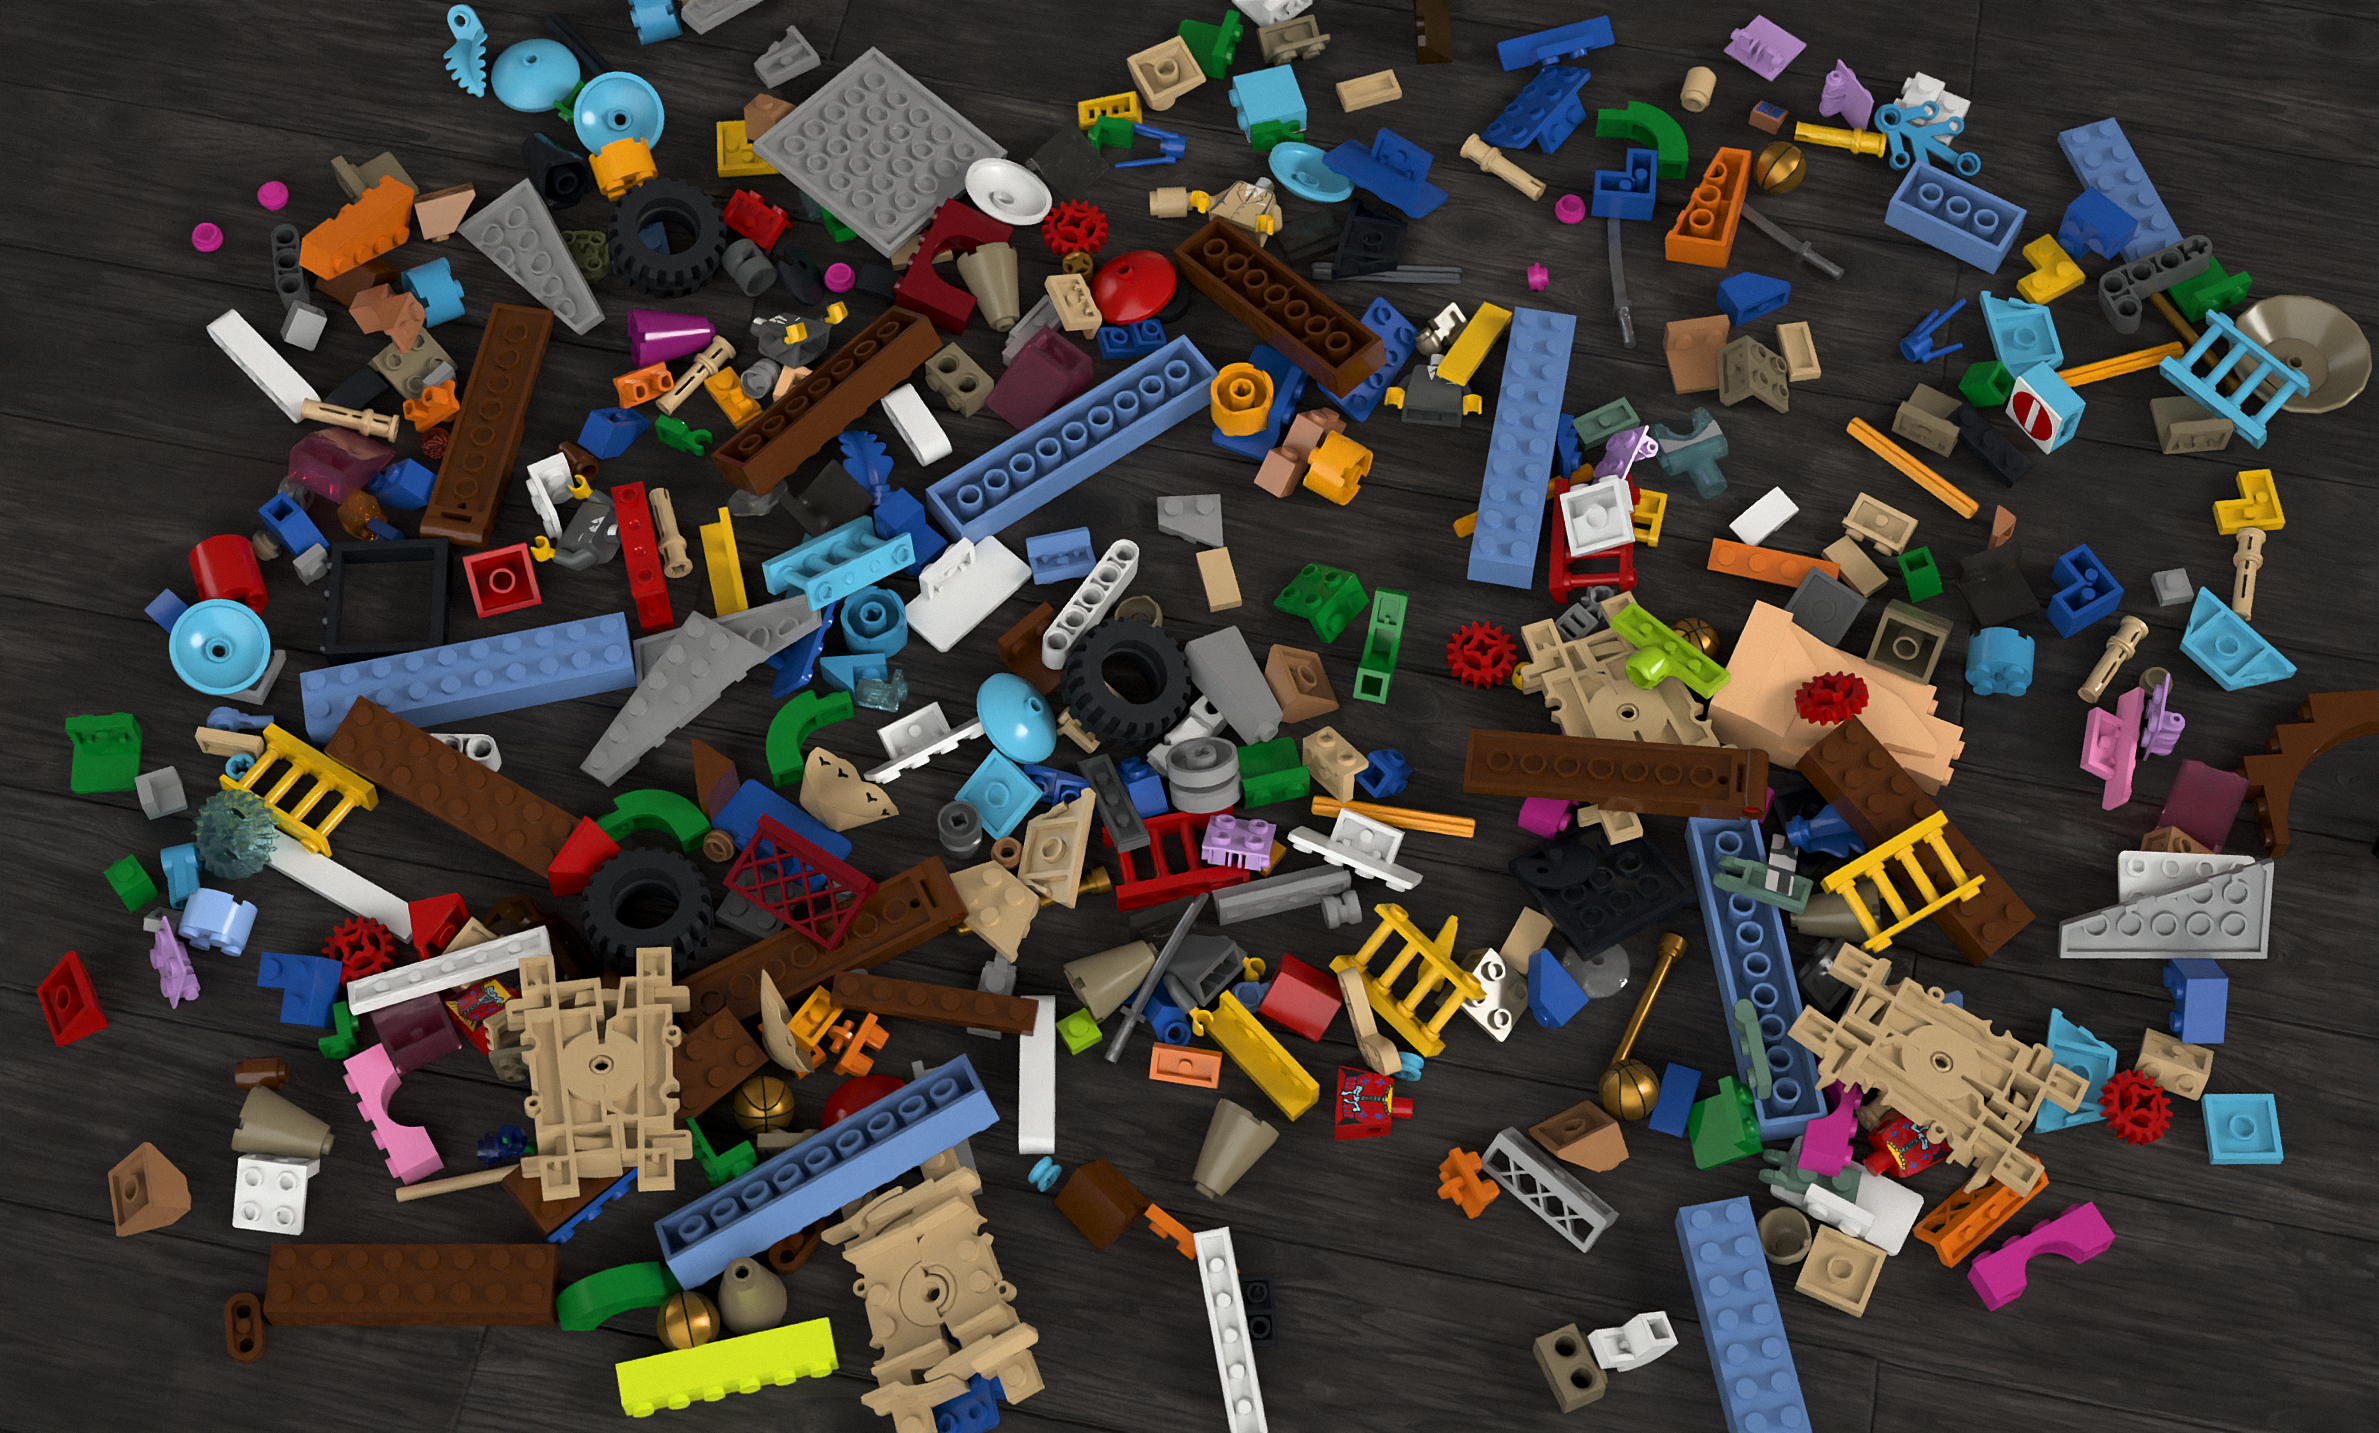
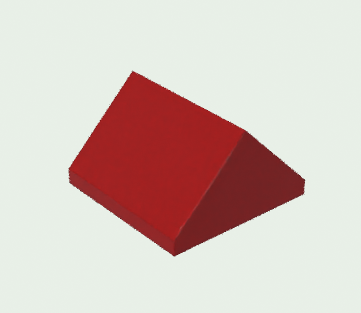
[462,541,542,619]
[408,893,471,961]
[36,951,109,1046]
[1257,953,1343,1044]

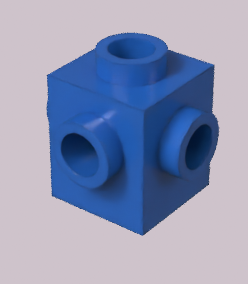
[1354,749,1413,798]

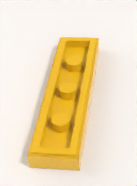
[1436,302,1512,386]

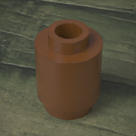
[235,1056,289,1092]

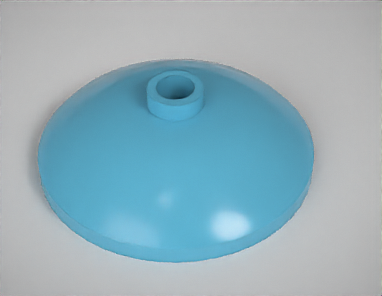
[491,39,580,113]
[574,72,664,156]
[1269,142,1355,203]
[169,599,270,696]
[977,673,1057,764]

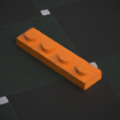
[1707,538,1840,589]

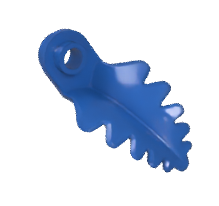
[838,430,896,505]
[1786,804,1866,858]
[1122,975,1191,1046]

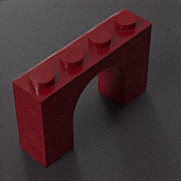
[893,197,1014,336]

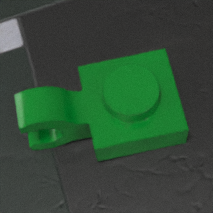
[1250,119,1304,152]
[654,414,713,456]

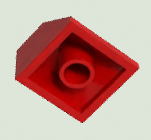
[547,816,621,898]

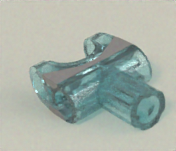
[1649,407,1729,499]

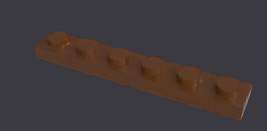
[830,970,1039,1037]

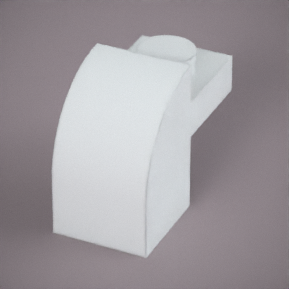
[1588,1311,1678,1372]

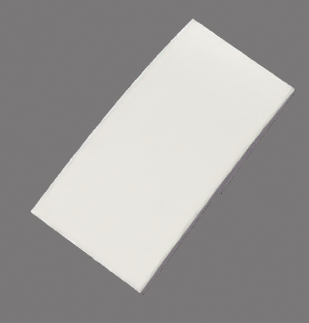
[1729,486,1799,546]

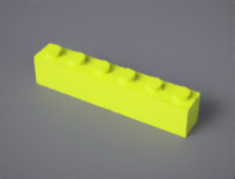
[615,1317,839,1417]

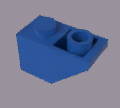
[365,458,437,511]
[258,491,331,558]
[1115,756,1169,820]

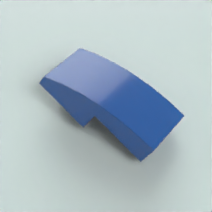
[1096,319,1167,360]
[1557,413,1582,482]
[144,588,189,635]
[1023,764,1090,807]
[1648,1063,1703,1138]

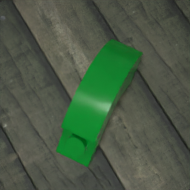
[1595,101,1688,180]
[1353,587,1409,704]
[766,689,855,789]
[595,789,712,856]
[555,1262,684,1331]

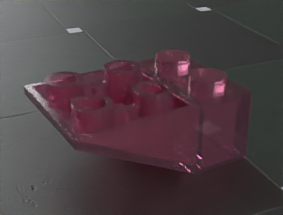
[984,325,1093,432]
[288,426,396,506]
[2152,759,2250,855]
[369,992,462,1076]

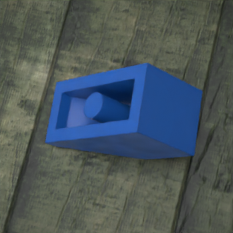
[1716,271,1791,328]
[577,407,650,460]
[1527,948,1590,1030]

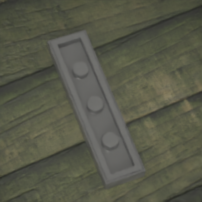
[1077,753,1150,854]

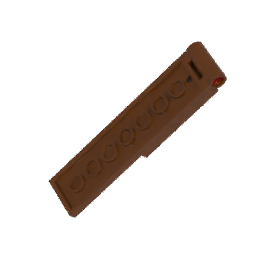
[420,302,555,549]
[1463,728,1769,821]
[672,856,969,1034]

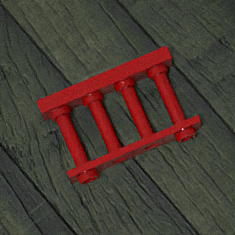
[1549,474,1641,604]
[611,481,675,634]
[1102,805,1250,913]

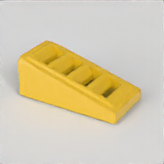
[1078,91,1142,130]
[1417,915,1458,993]

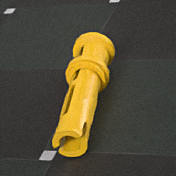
[1794,122,1887,159]

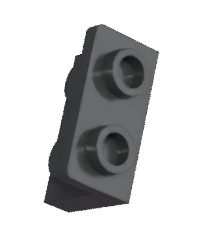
[1793,936,1851,1014]

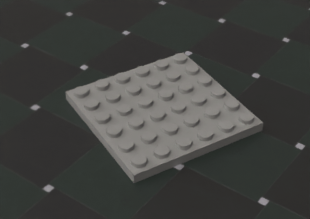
[752,47,1007,259]

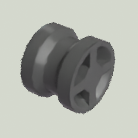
[277,475,315,512]

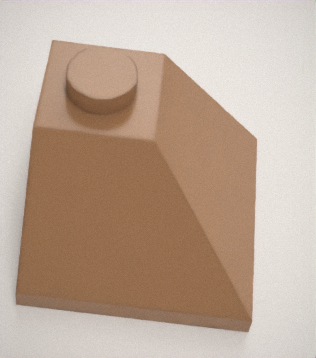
[744,93,797,141]
[414,182,476,242]
[1263,644,1340,723]
[1528,1100,1629,1172]
[108,1142,191,1237]

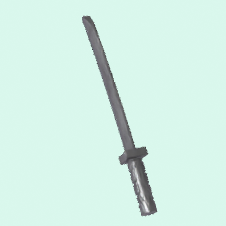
[1741,202,1844,280]
[1608,218,1636,349]
[1104,892,1209,1063]

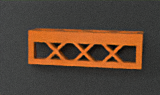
[1912,1147,2049,1269]

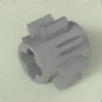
[1580,586,1617,625]

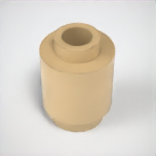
[1680,66,1716,112]
[1149,187,1193,218]

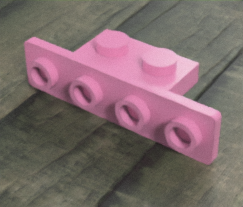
[2080,687,2145,811]

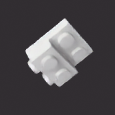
[1892,72,1971,147]
[1560,475,1635,558]

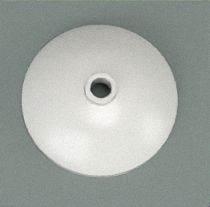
[965,158,1052,226]

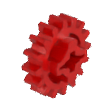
[1042,199,1108,259]
[1446,621,1517,689]
[1794,671,1869,726]
[321,916,398,988]
[2098,1069,2173,1146]

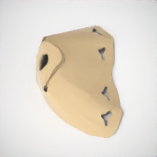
[799,747,899,832]
[760,969,815,1073]

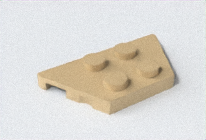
[1017,788,1096,909]
[949,860,1041,963]

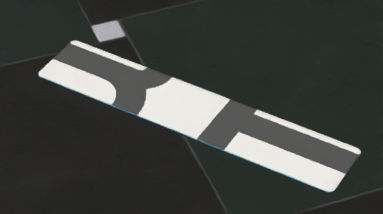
[1765,834,1798,896]

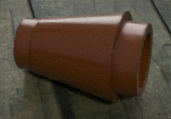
[556,440,599,482]

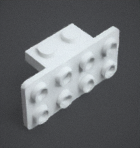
[905,536,1032,652]
[863,702,985,784]
[1287,808,1423,892]
[2118,851,2255,903]
[1770,1136,1924,1256]

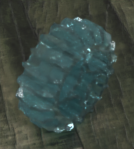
[190,789,280,880]

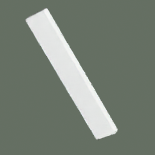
[244,822,413,944]
[347,925,552,1016]
[1193,1227,1268,1433]

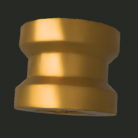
[1062,251,1094,287]

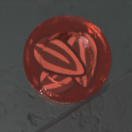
[419,427,450,460]

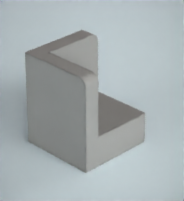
[280,299,327,351]
[134,766,188,820]

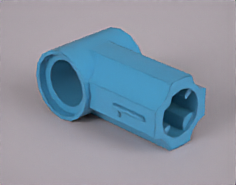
[160,842,202,911]

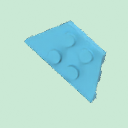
[1979,291,2064,396]
[2179,586,2297,691]
[2033,1008,2117,1134]

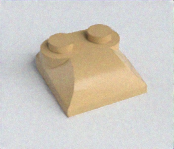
[1127,35,1206,111]

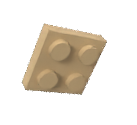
[1794,1224,1887,1318]

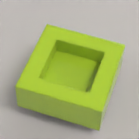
[1055,1008,1102,1055]

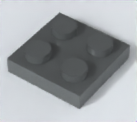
[1784,566,1869,648]
[715,861,806,941]

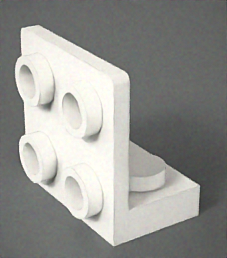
[1231,0,1313,27]
[526,452,575,542]
[233,1153,320,1235]

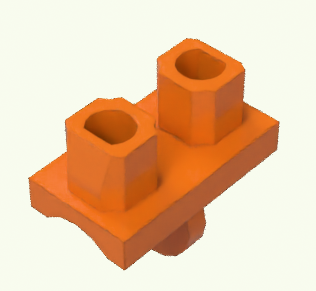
[613,361,674,409]
[403,379,460,433]
[828,1012,889,1077]
[1437,1147,1500,1219]

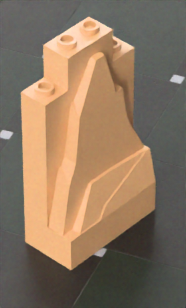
[1706,600,1965,796]

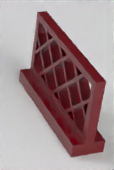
[722,813,880,953]

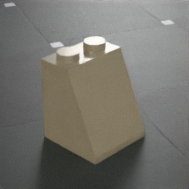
[1865,599,1954,686]

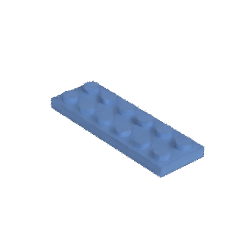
[2057,117,2184,279]

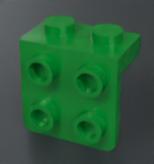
[1176,10,1243,79]
[2166,255,2252,323]
[1274,562,1369,644]
[65,712,143,794]
[1236,737,1310,809]
[1687,1075,1763,1171]
[685,1115,759,1190]

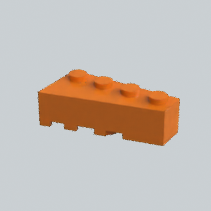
[1665,147,1751,269]
[299,175,415,280]

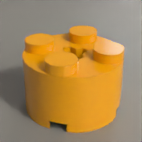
[588,137,658,201]
[1210,363,1273,436]
[1303,430,1373,506]

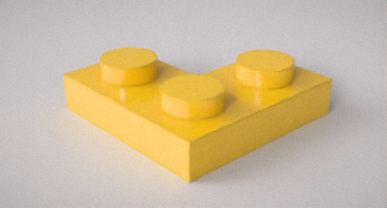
[717,120,779,177]
[2016,233,2086,305]
[2212,469,2285,535]

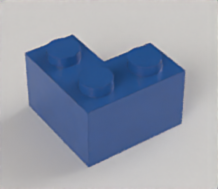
[1591,148,1658,221]
[2056,186,2139,260]
[874,487,948,579]
[2045,543,2125,639]
[257,952,343,1029]
[2162,958,2228,1044]

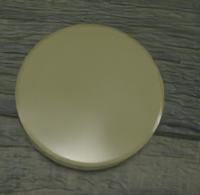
[561,230,612,285]

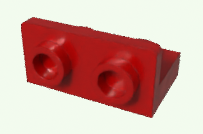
[723,189,794,251]

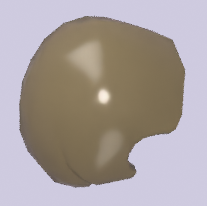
[1115,595,1163,628]
[1757,1206,1812,1265]

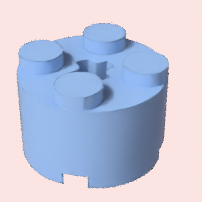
[178,888,258,957]

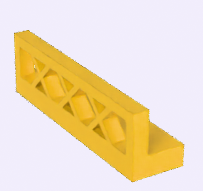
[699,507,749,618]
[1202,990,1319,1122]

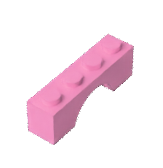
[343,1043,444,1186]

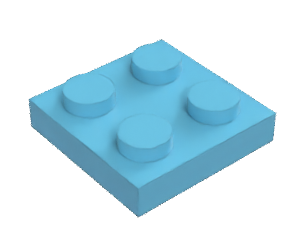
[954,748,1044,841]
[2201,1094,2284,1164]

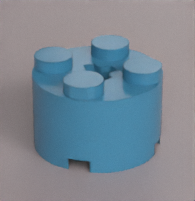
[628,0,682,46]
[401,257,465,329]
[840,585,908,658]
[1965,627,2035,696]

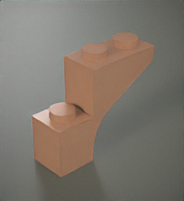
[349,283,427,355]
[1254,407,1347,498]

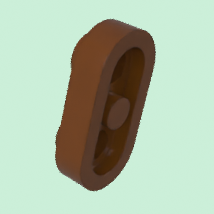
[768,1217,827,1275]
[224,1292,266,1364]

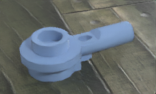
[206,707,274,733]
[1231,980,1271,1014]

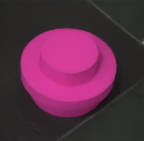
[257,181,289,210]
[1555,194,1586,224]
[192,223,223,252]
[1527,262,1549,293]
[825,263,855,293]

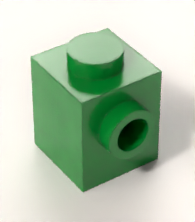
[1958,360,2016,408]
[1896,546,1943,603]
[103,854,159,913]

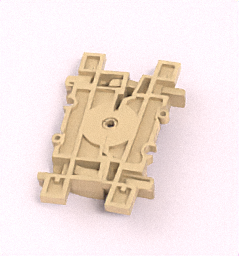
[1521,591,1738,845]
[1787,942,2090,1198]
[505,947,693,1201]
[821,1147,1045,1433]

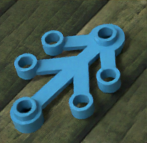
[1874,101,1981,179]

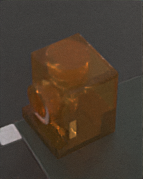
[337,488,389,541]

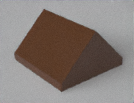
[315,257,402,309]
[691,739,740,827]
[1054,1157,1151,1253]

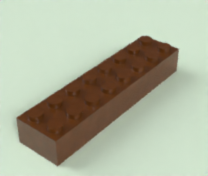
[1173,215,1387,399]
[710,305,943,497]
[324,695,581,883]
[1795,714,2036,968]
[501,1006,769,1239]
[263,1244,562,1326]

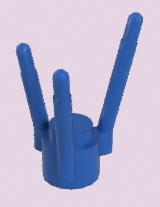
[1114,122,1187,169]
[1900,299,1966,364]

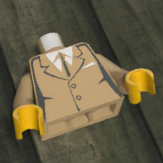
[1188,177,1282,247]

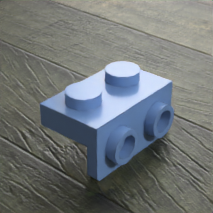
[1026,527,1097,585]

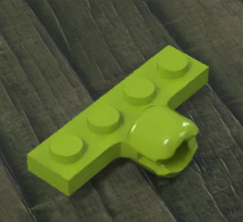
[1610,602,1731,700]

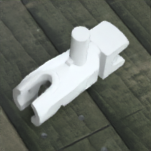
[1147,695,1228,779]

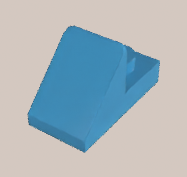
[820,653,888,704]

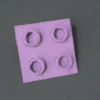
[1724,15,1806,82]
[1819,59,1874,131]
[1591,425,1658,485]
[2140,673,2185,761]
[1202,814,1276,871]
[150,916,200,1009]

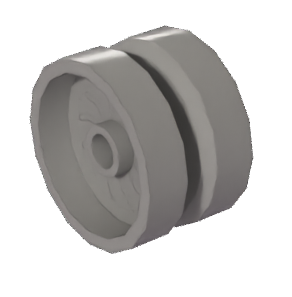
[1165,737,1243,814]

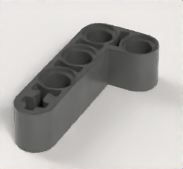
[2098,235,2213,334]

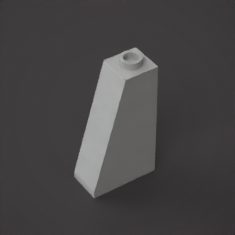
[1183,625,1284,746]

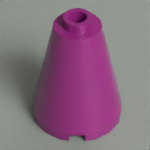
[627,308,715,370]

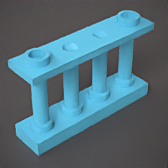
[2159,309,2310,449]
[762,515,916,612]

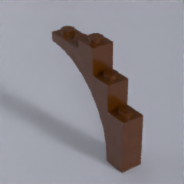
[2233,690,2379,859]

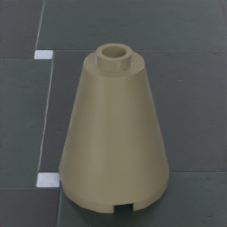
[957,242,1020,332]
[1790,878,1882,943]
[1063,940,1160,1025]
[231,1084,335,1159]
[1192,1099,1279,1200]
[716,1257,787,1336]

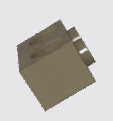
[925,342,995,418]
[1533,1323,1608,1414]

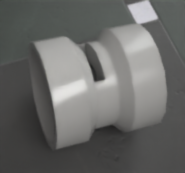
[740,358,782,399]
[1321,890,1362,930]

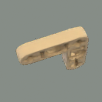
[1338,966,1402,1076]

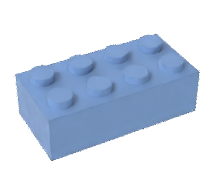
[1884,159,2027,275]

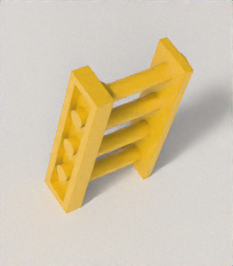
[219,722,379,858]
[1820,810,1985,954]
[1329,903,1487,1057]

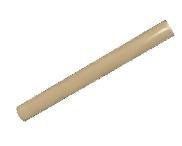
[396,1163,521,1202]

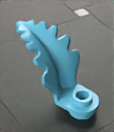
[443,4,488,97]

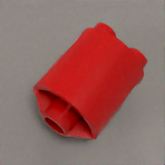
[188,534,268,618]

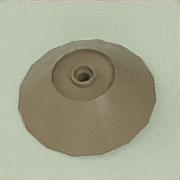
[2228,295,2372,414]

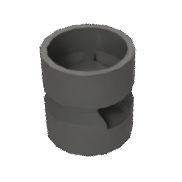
[721,238,778,297]
[937,800,983,860]

